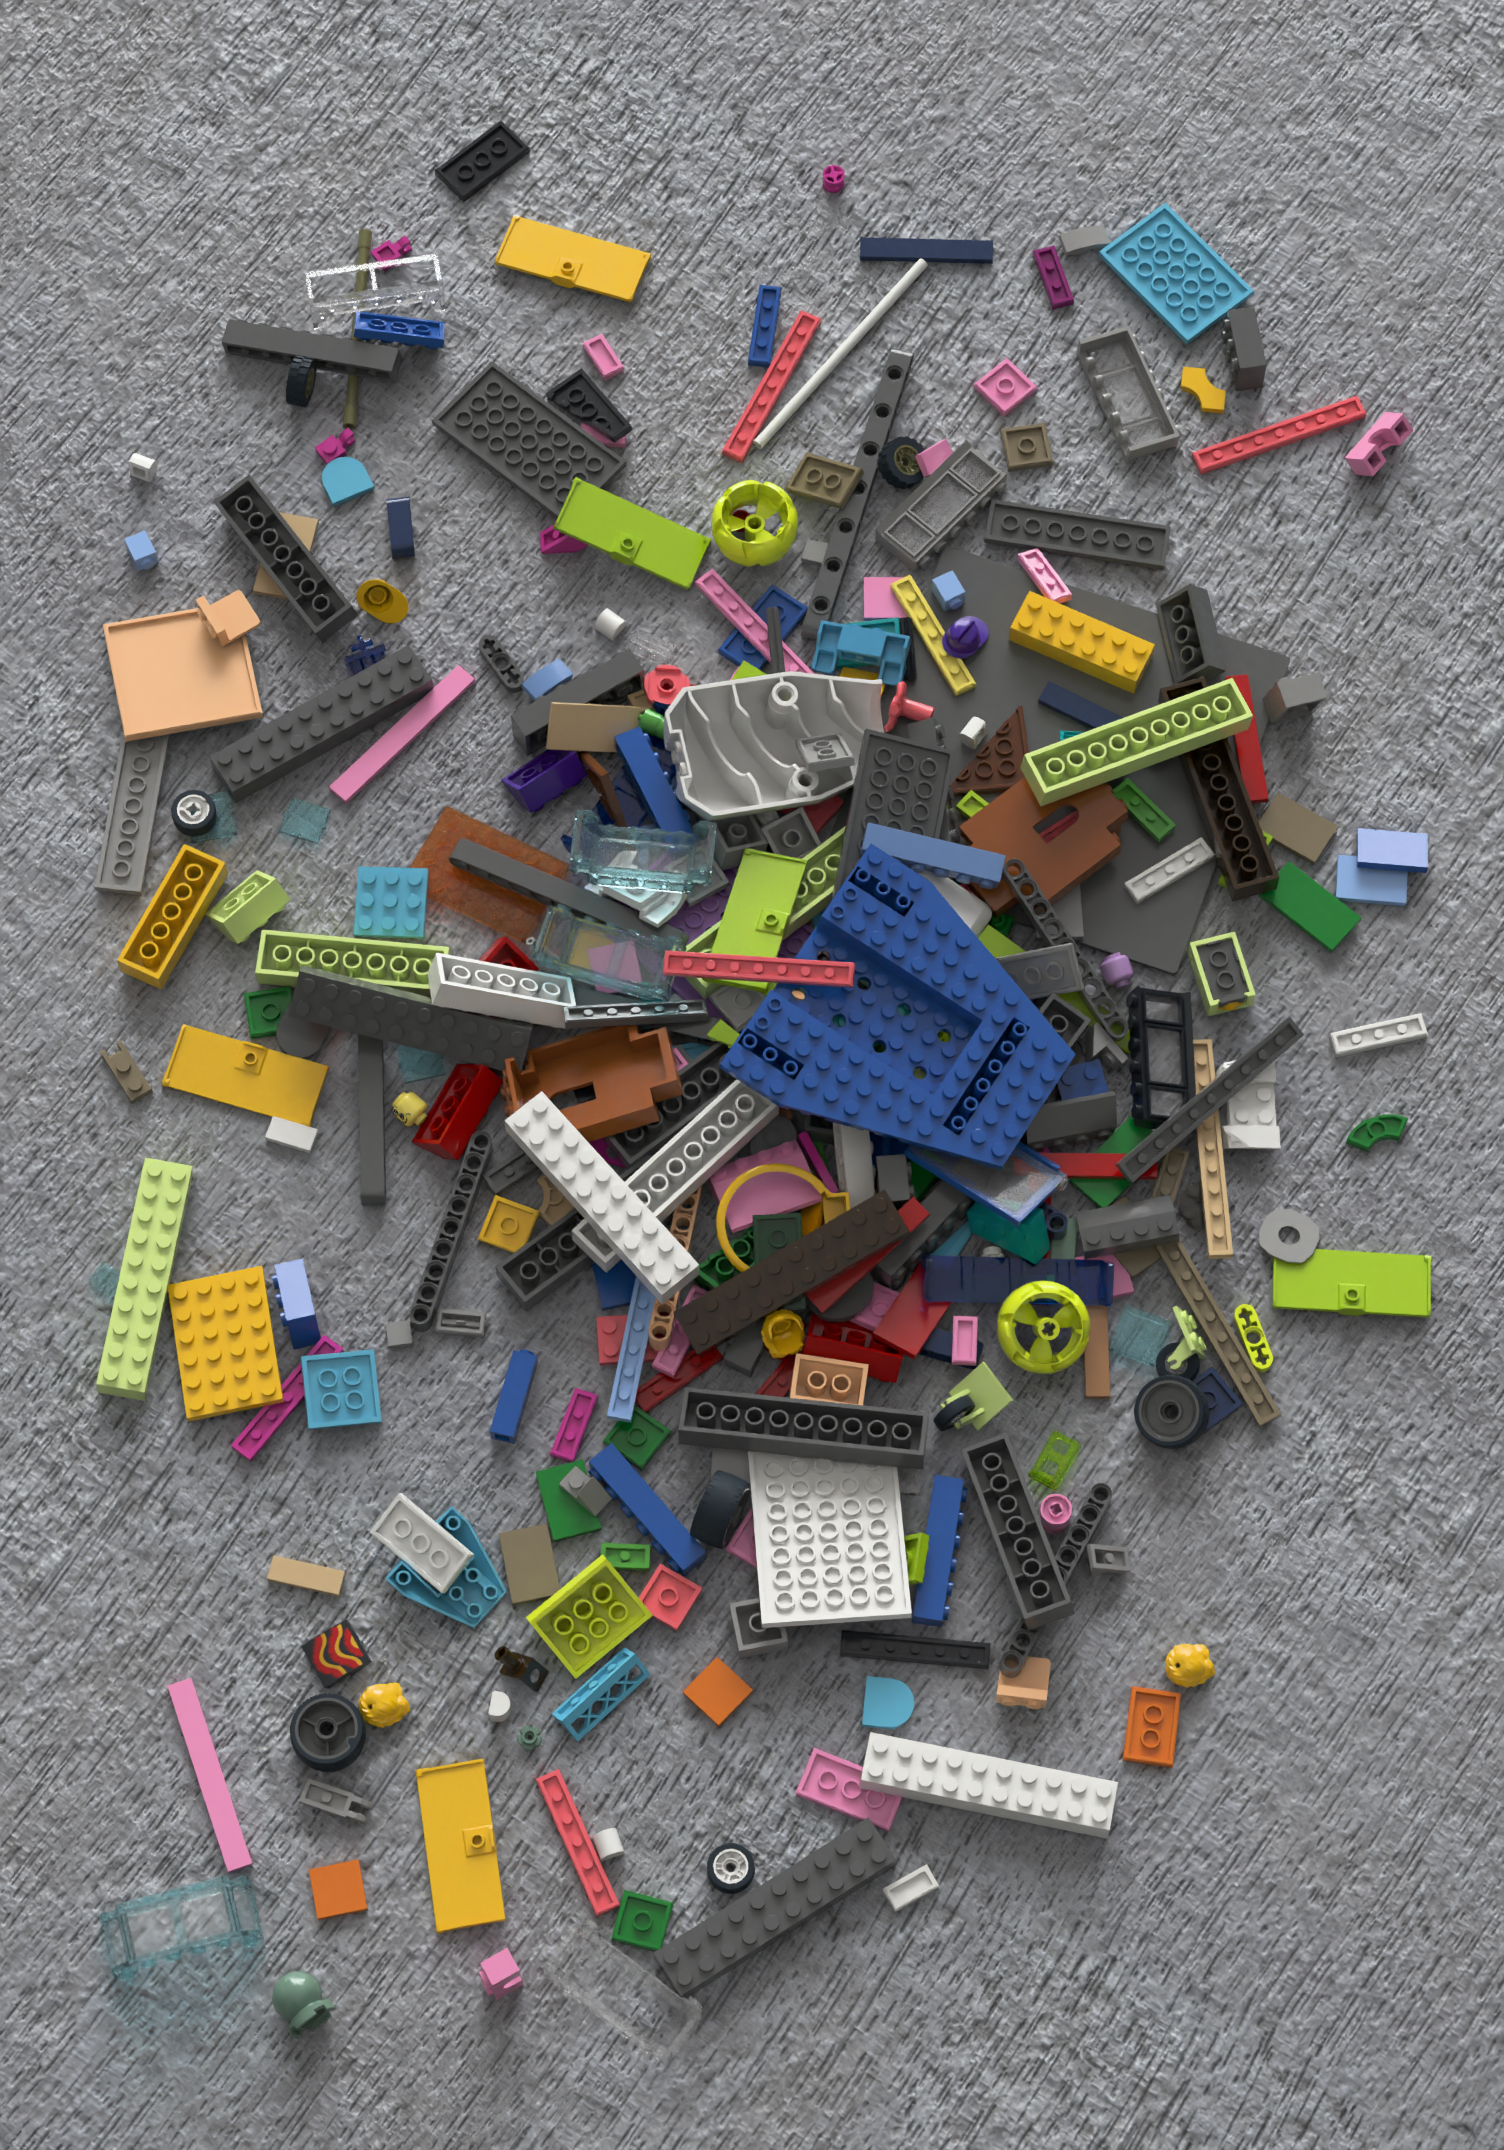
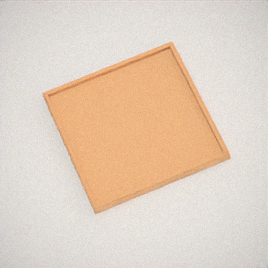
[103,608,263,742]

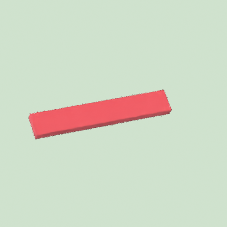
[536,1769,620,1917]

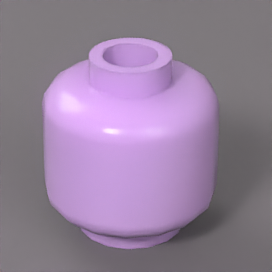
[1100,952,1134,989]

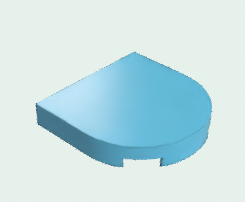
[322,457,375,507]
[862,1676,914,1729]

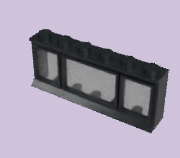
[1126,986,1196,1129]

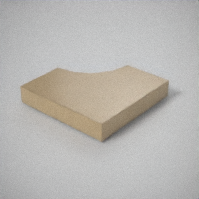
[537,1174,575,1226]

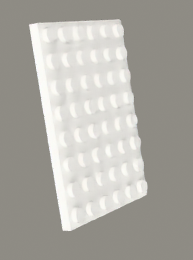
[748,1451,912,1628]

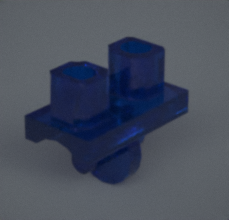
[344,635,386,675]

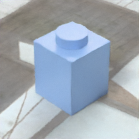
[124,530,158,571]
[932,570,965,612]

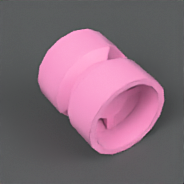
[1039,1494,1072,1534]

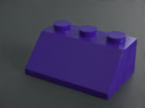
[501,749,587,813]

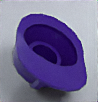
[942,616,989,659]

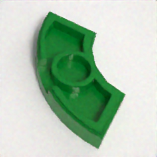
[1346,1114,1408,1152]

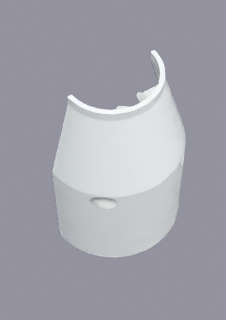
[664,671,884,821]

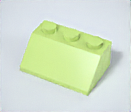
[205,870,291,944]

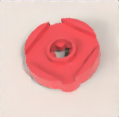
[644,665,690,709]

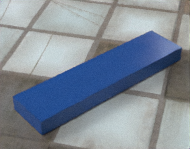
[748,285,782,368]

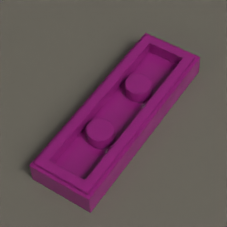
[1033,245,1074,310]

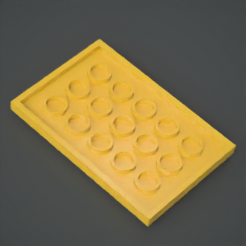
[168,1266,284,1422]

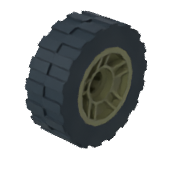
[286,355,317,407]
[877,436,926,489]

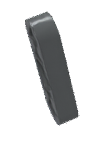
[479,635,524,693]

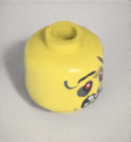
[392,1092,427,1127]

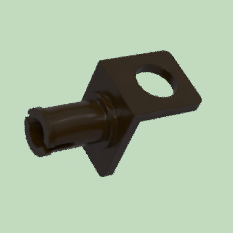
[495,1646,549,1692]

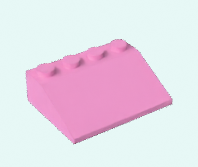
[708,1140,823,1233]

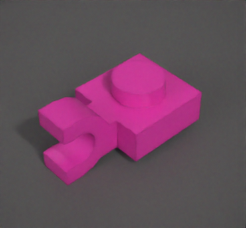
[371,235,412,271]
[315,428,356,464]

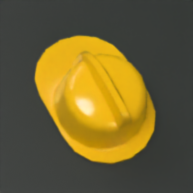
[356,579,409,623]

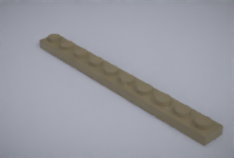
[1155,1239,1281,1428]

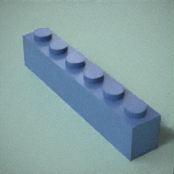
[860,822,1006,889]

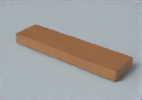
[1084,1304,1110,1399]

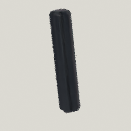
[900,617,917,681]

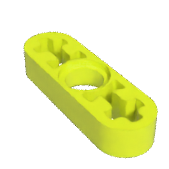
[1233,1304,1273,1372]

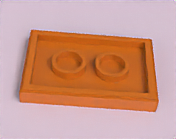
[1122,1686,1181,1768]

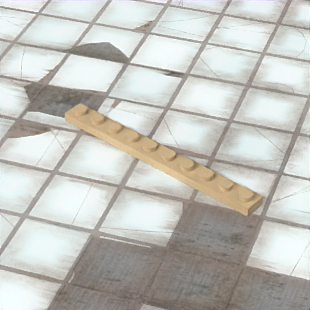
[1193,1039,1233,1259]

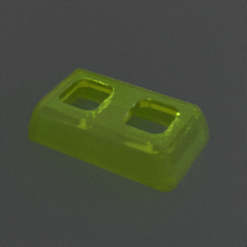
[1028,1430,1081,1490]

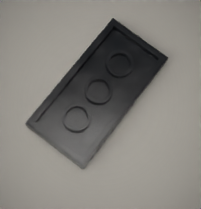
[435,121,530,202]

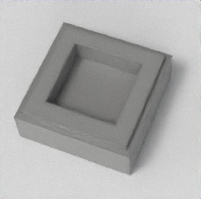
[802,539,828,566]
[386,1320,413,1349]

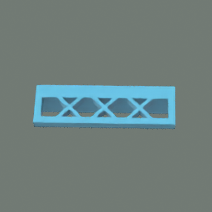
[551,1647,651,1742]

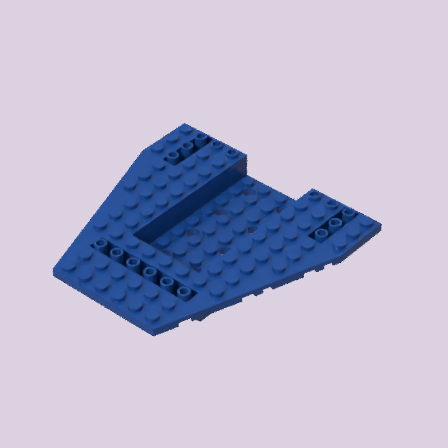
[719,844,1076,1170]

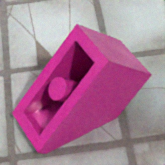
[540,524,588,554]

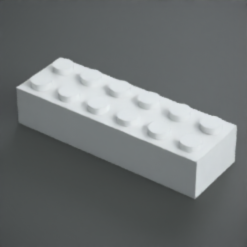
[427,953,576,1029]

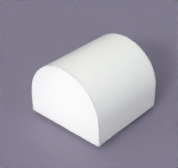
[129,453,157,482]
[595,608,627,641]
[959,717,987,750]
[488,1691,511,1722]
[592,1828,625,1862]

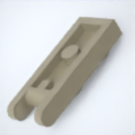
[100,1040,153,1104]

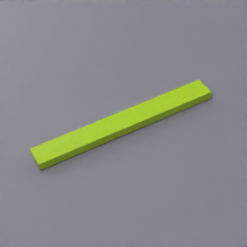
[978,924,1130,1055]

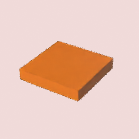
[683,1657,753,1727]
[309,1859,368,1920]

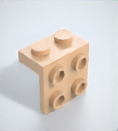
[196,590,261,647]
[996,1657,1051,1709]

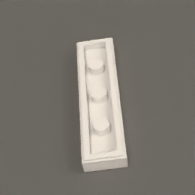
[1124,837,1215,904]
[1329,1013,1428,1057]

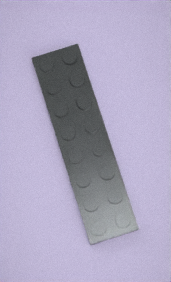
[984,499,1171,570]

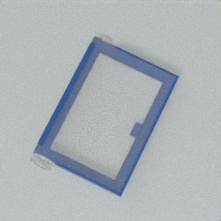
[904,1141,1069,1227]

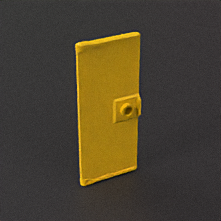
[495,215,652,303]
[162,1024,329,1127]
[415,1759,506,1934]

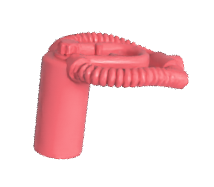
[884,681,935,732]

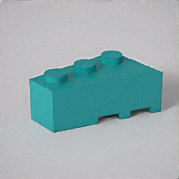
[967,1198,1051,1264]

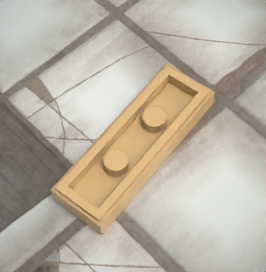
[267,1555,346,1597]

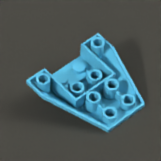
[385,1506,507,1628]

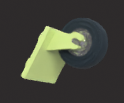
[1156,1306,1207,1381]
[933,1362,1013,1431]

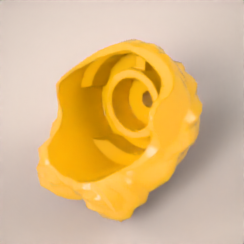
[761,1309,805,1359]
[1165,1644,1215,1688]
[358,1682,410,1728]

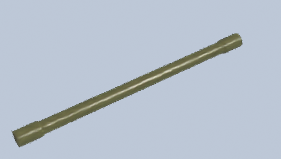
[343,229,372,430]

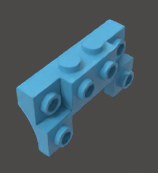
[811,620,911,686]

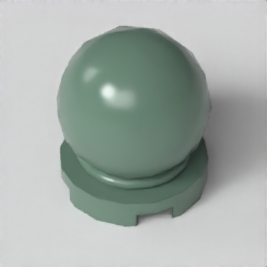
[272,1971,336,2038]

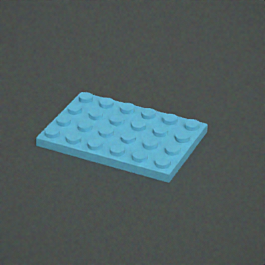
[1099,203,1254,345]

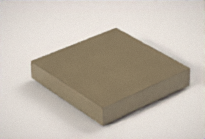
[1000,423,1053,472]

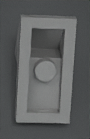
[1086,1022,1128,1071]
[559,1466,612,1517]
[1087,1544,1131,1577]

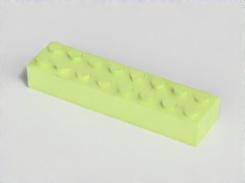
[255,930,450,998]

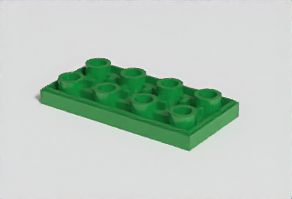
[1259,861,1362,953]
[1068,1116,1153,1208]

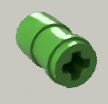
[638,708,664,740]

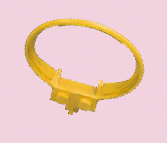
[716,1163,850,1272]

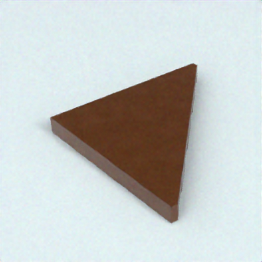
[950,706,1029,797]
[578,751,636,852]

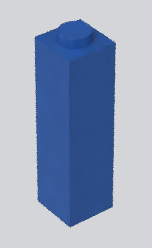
[490,1349,538,1444]

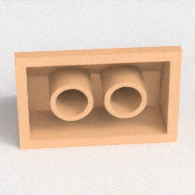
[789,1353,869,1405]

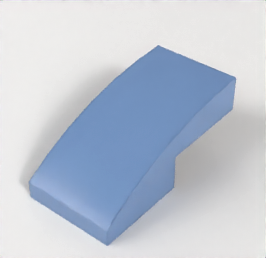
[521,659,573,701]

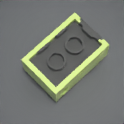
[1187,932,1256,1017]

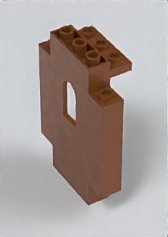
[959,777,1128,919]
[501,1025,683,1142]

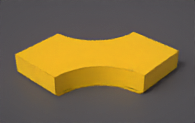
[1181,367,1226,414]

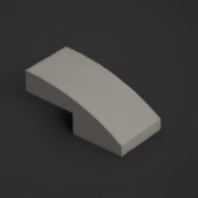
[1058,225,1110,255]

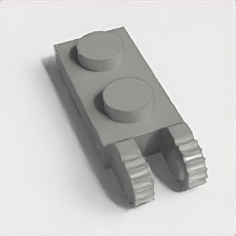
[299,1778,373,1824]

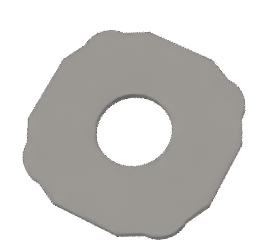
[1258,1208,1320,1264]

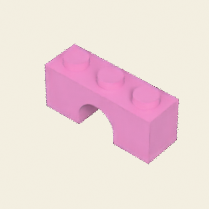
[1345,412,1413,476]
[479,1948,523,2000]

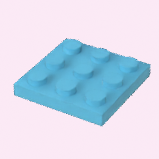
[354,866,429,939]
[300,1349,382,1430]

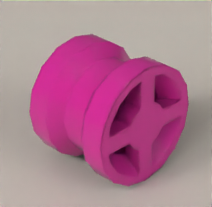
[823,165,845,193]

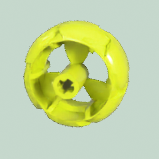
[711,480,798,567]
[996,1281,1091,1374]

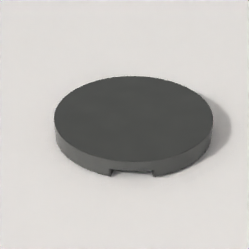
[805,1272,874,1322]

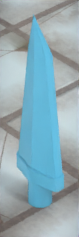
[928,1221,972,1272]

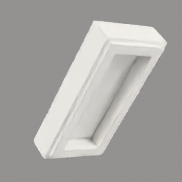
[265,1116,319,1154]
[883,1864,939,1912]

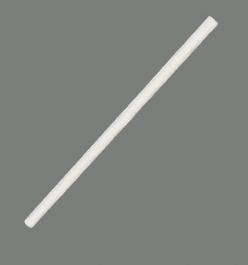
[753,259,928,449]

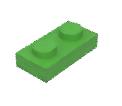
[600,1543,651,1571]

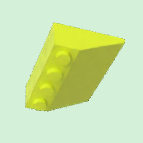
[526,1554,653,1679]

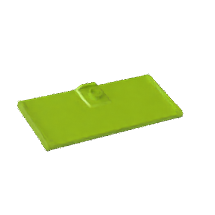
[553,477,711,590]
[702,848,808,992]
[1272,1249,1432,1318]

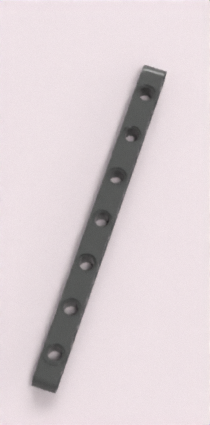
[801,348,914,640]

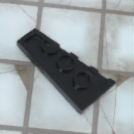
[545,368,633,443]

